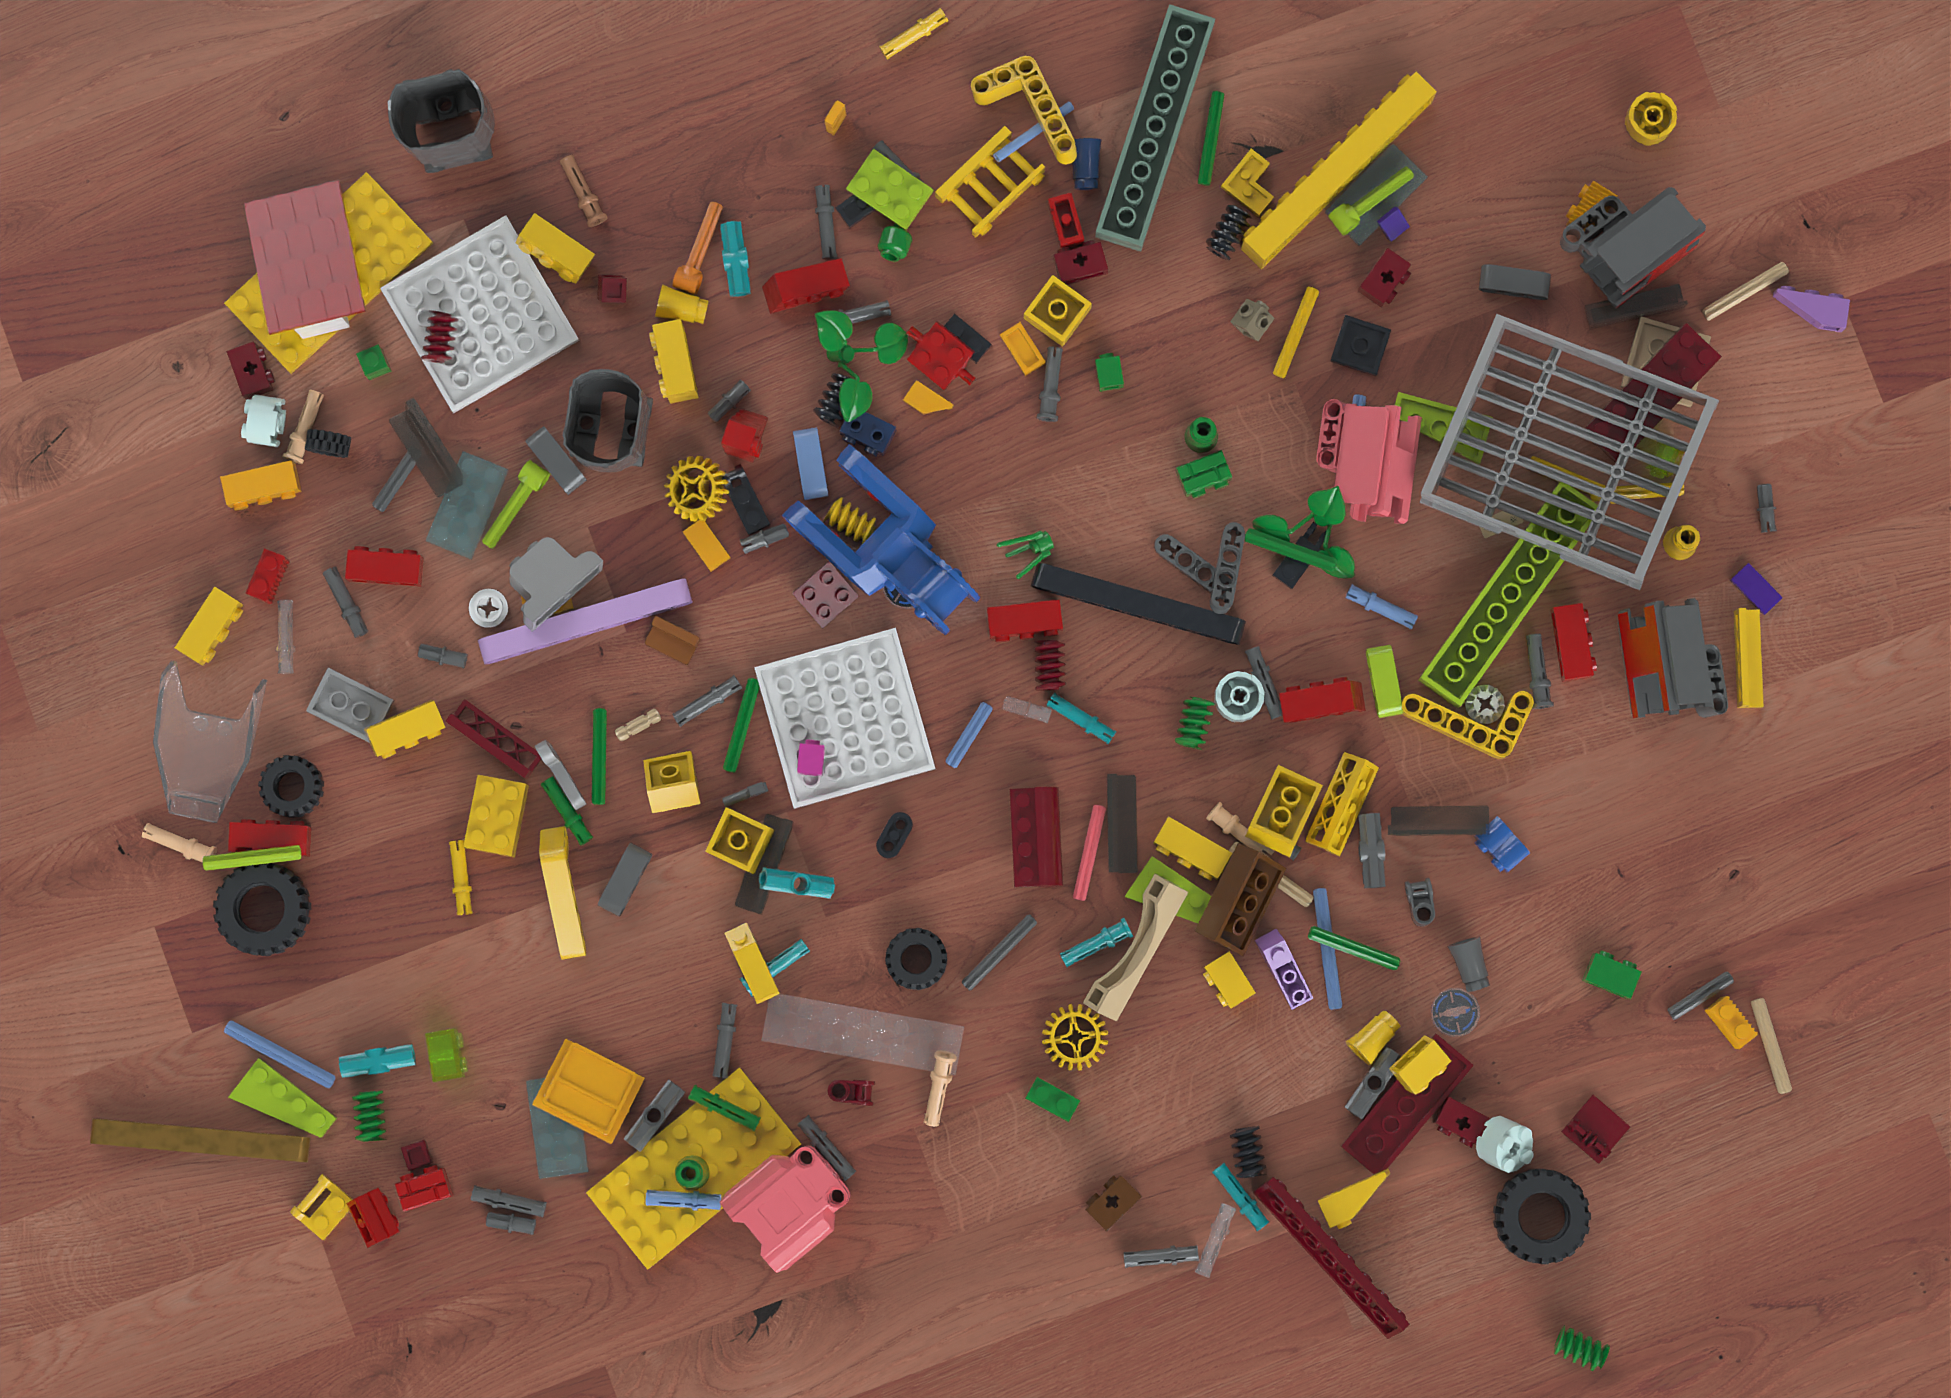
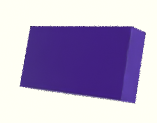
[1730,563,1783,615]

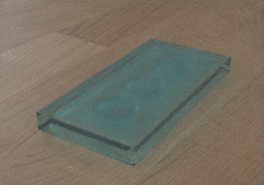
[1325,144,1428,246]

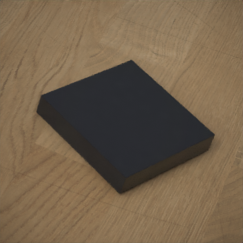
[1330,315,1391,376]

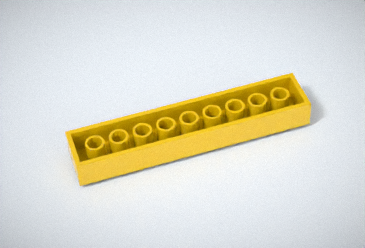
[1241,71,1437,270]

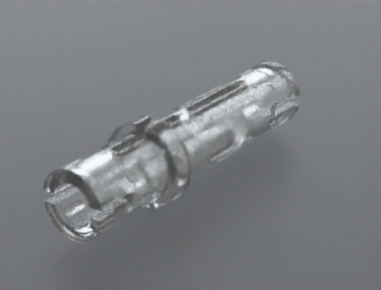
[276,600,296,674]
[1195,1203,1236,1278]

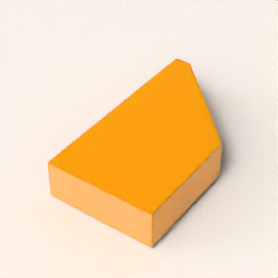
[903,380,954,414]

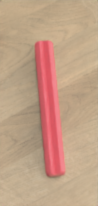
[1073,805,1106,901]

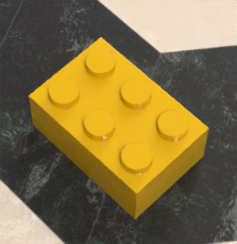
[649,319,699,404]
[1245,765,1323,857]
[463,775,529,858]

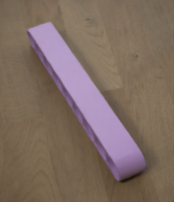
[478,579,693,664]

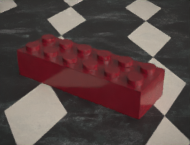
[1585,323,1722,463]

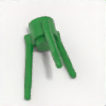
[997,530,1054,579]

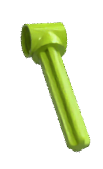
[1328,166,1414,236]
[482,460,550,549]

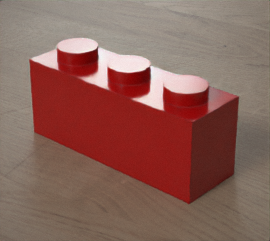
[345,546,424,587]
[987,599,1063,642]
[1550,603,1597,682]

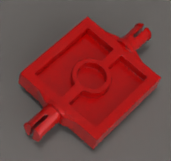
[906,321,976,390]

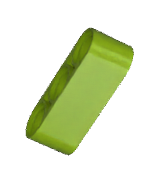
[1366,645,1403,718]

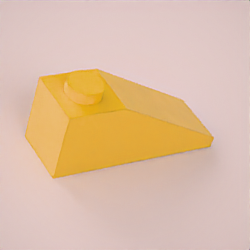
[725,922,780,1004]
[1318,1169,1390,1229]

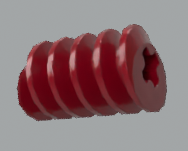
[421,310,459,364]
[1034,640,1066,691]

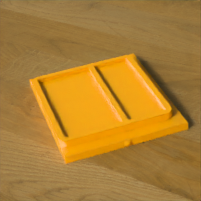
[532,1038,645,1144]

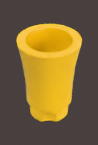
[655,285,709,324]
[1663,525,1700,560]
[1346,1011,1401,1066]

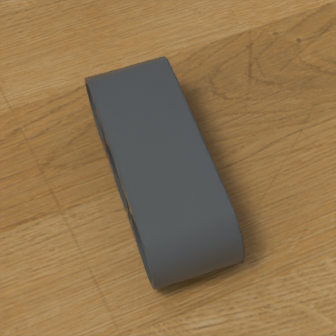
[1479,264,1551,300]
[525,426,587,495]
[598,843,652,917]

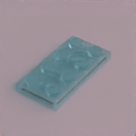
[425,451,509,560]
[526,1078,589,1179]

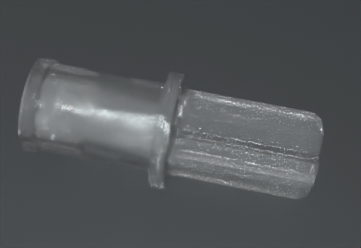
[1003,696,1052,724]

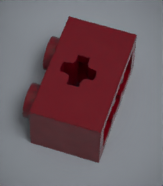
[1053,240,1108,285]
[1358,248,1411,308]
[226,341,275,400]
[1433,1097,1491,1148]

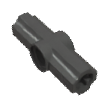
[1358,813,1386,889]
[1344,1046,1401,1119]
[624,1079,686,1152]

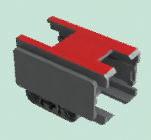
[1560,187,1706,309]
[1618,598,1728,718]

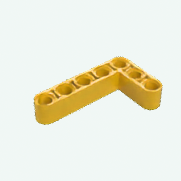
[971,56,1077,164]
[1402,691,1534,759]
[539,826,586,960]

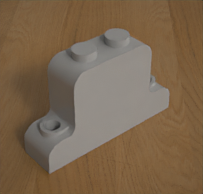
[509,537,603,632]

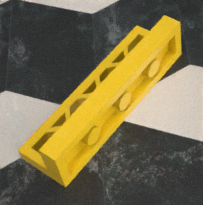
[1733,608,1764,708]
[1305,752,1379,857]

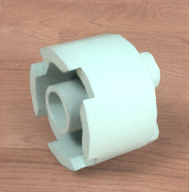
[241,395,286,447]
[1214,671,1264,722]
[1476,1116,1534,1173]

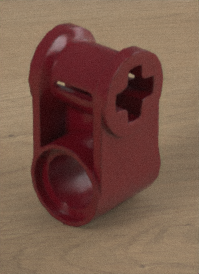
[827,1080,875,1106]

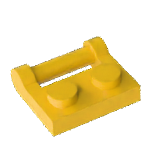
[290,1174,353,1240]

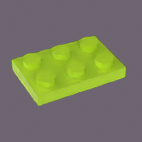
[846,149,934,230]

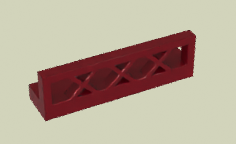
[446,699,542,780]

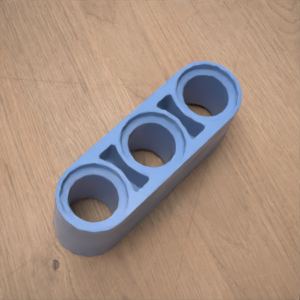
[793,427,828,500]

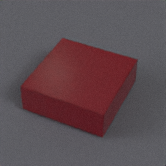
[401,1140,433,1171]

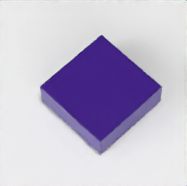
[1376,207,1410,242]

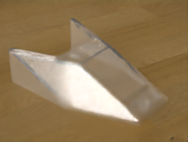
[153,660,267,823]

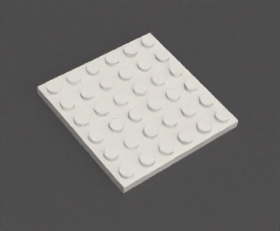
[380,215,580,413]
[754,628,935,809]

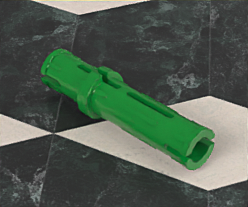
[541,776,593,846]
[688,1085,761,1131]

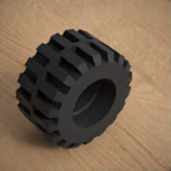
[258,755,324,818]
[885,928,947,990]

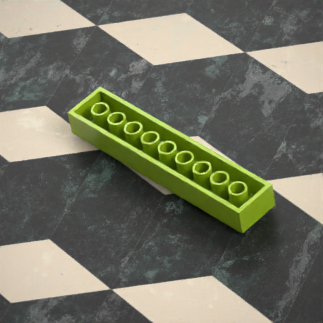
[1418,482,1598,709]

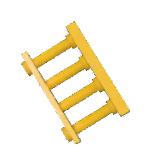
[935,126,1045,238]

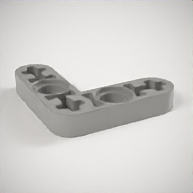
[535,740,586,810]

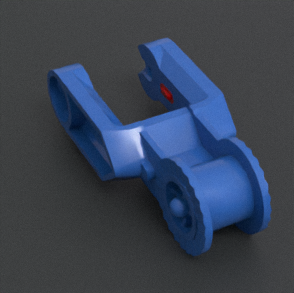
[782,444,981,635]

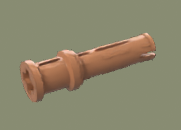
[560,155,608,227]

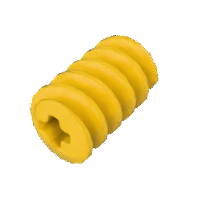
[823,497,878,544]

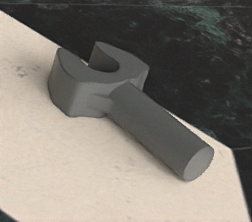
[722,782,769,807]

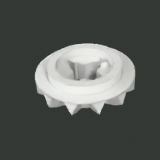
[469,589,508,628]
[1465,685,1505,724]

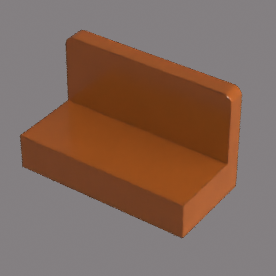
[645,616,701,665]

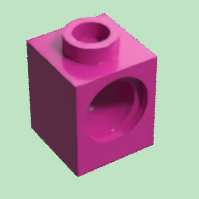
[797,739,825,776]

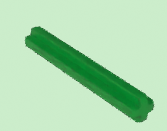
[1198,91,1225,186]
[1245,528,1337,572]
[723,678,760,773]
[592,708,607,805]
[1308,926,1400,970]

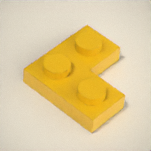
[1221,149,1274,217]

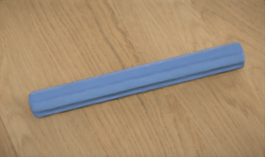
[1313,888,1342,1010]
[224,1021,336,1088]

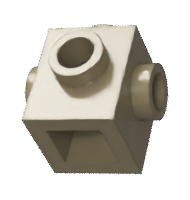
[1230,299,1275,341]

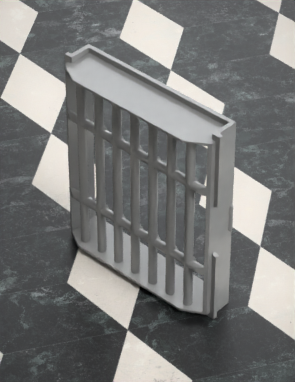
[1420,314,1719,590]

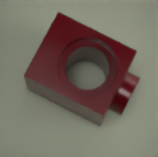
[597,275,627,303]

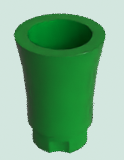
[1184,417,1218,453]
[675,1155,709,1190]

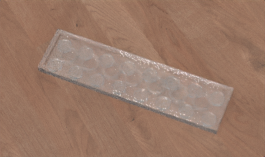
[761,994,964,1075]

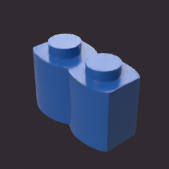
[1474,816,1530,873]

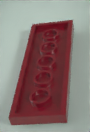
[1340,1033,1474,1175]

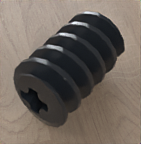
[1206,205,1252,261]
[813,373,850,428]
[1230,1125,1267,1178]

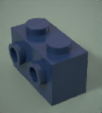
[839,412,897,457]

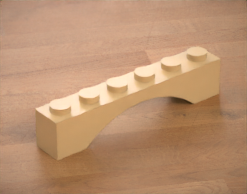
[1083,874,1188,1021]

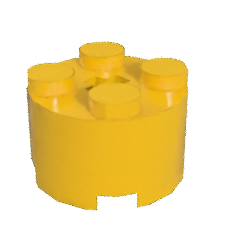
[1625,92,1677,146]

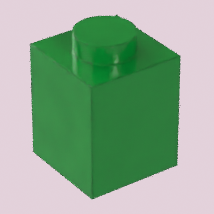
[356,344,391,381]
[1095,353,1124,392]

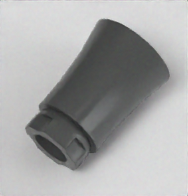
[1447,936,1490,992]

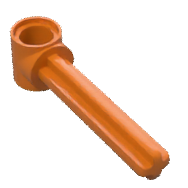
[672,202,723,295]

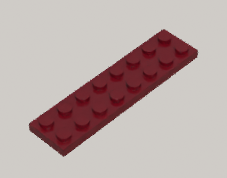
[1253,1177,1410,1339]

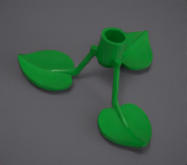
[814,310,908,422]
[1252,486,1355,579]

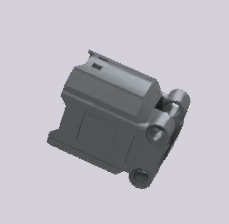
[388,69,495,173]
[562,369,653,472]

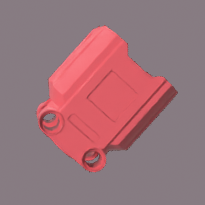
[720,1145,851,1273]

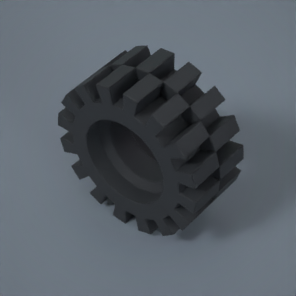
[305,429,351,458]

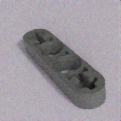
[1210,522,1245,614]
[1154,534,1236,600]

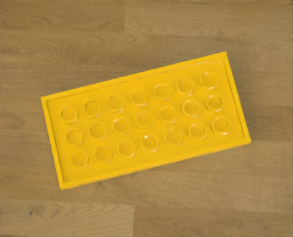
[224,172,433,374]
[586,1067,801,1270]

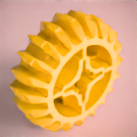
[664,456,729,522]
[1042,1004,1108,1071]

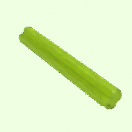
[202,845,302,871]

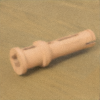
[282,390,324,464]
[1206,802,1275,858]
[142,823,217,863]
[924,1051,957,1126]

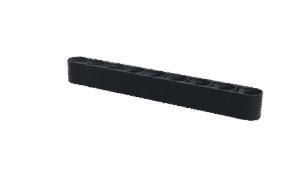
[1030,563,1246,645]

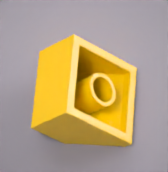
[643,751,701,813]

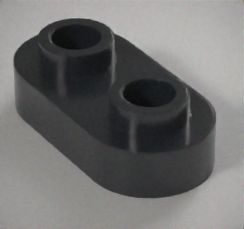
[876,812,913,859]

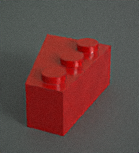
[762,258,850,314]
[721,408,768,463]
[1279,677,1366,723]
[228,819,311,857]

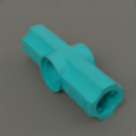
[720,221,751,297]
[759,868,835,899]
[339,1044,416,1078]

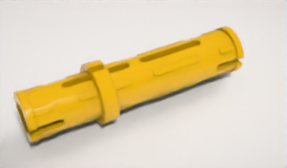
[879,8,948,60]
[449,840,473,915]

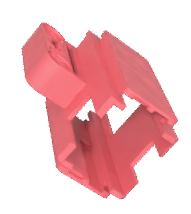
[1317,399,1422,524]

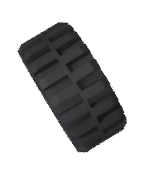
[213,863,312,956]
[1493,1169,1591,1264]

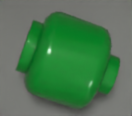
[877,224,912,262]

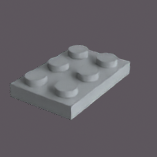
[306,668,394,743]

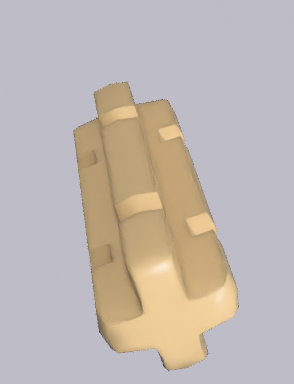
[615,709,661,741]

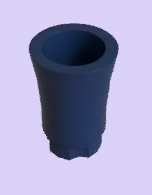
[1072,138,1102,190]

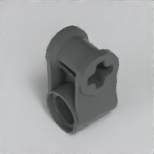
[1405,878,1435,927]

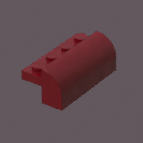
[1010,787,1063,888]

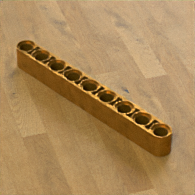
[90,1119,310,1162]

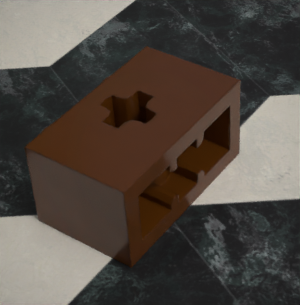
[1085,1175,1142,1232]

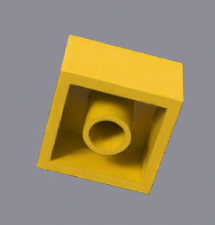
[1024,275,1092,347]
[705,807,775,874]

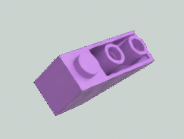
[1773,286,1850,332]
[1255,929,1313,1010]

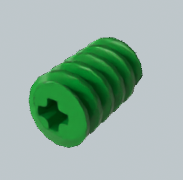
[1175,697,1215,750]
[352,1091,387,1142]
[1554,1325,1610,1372]

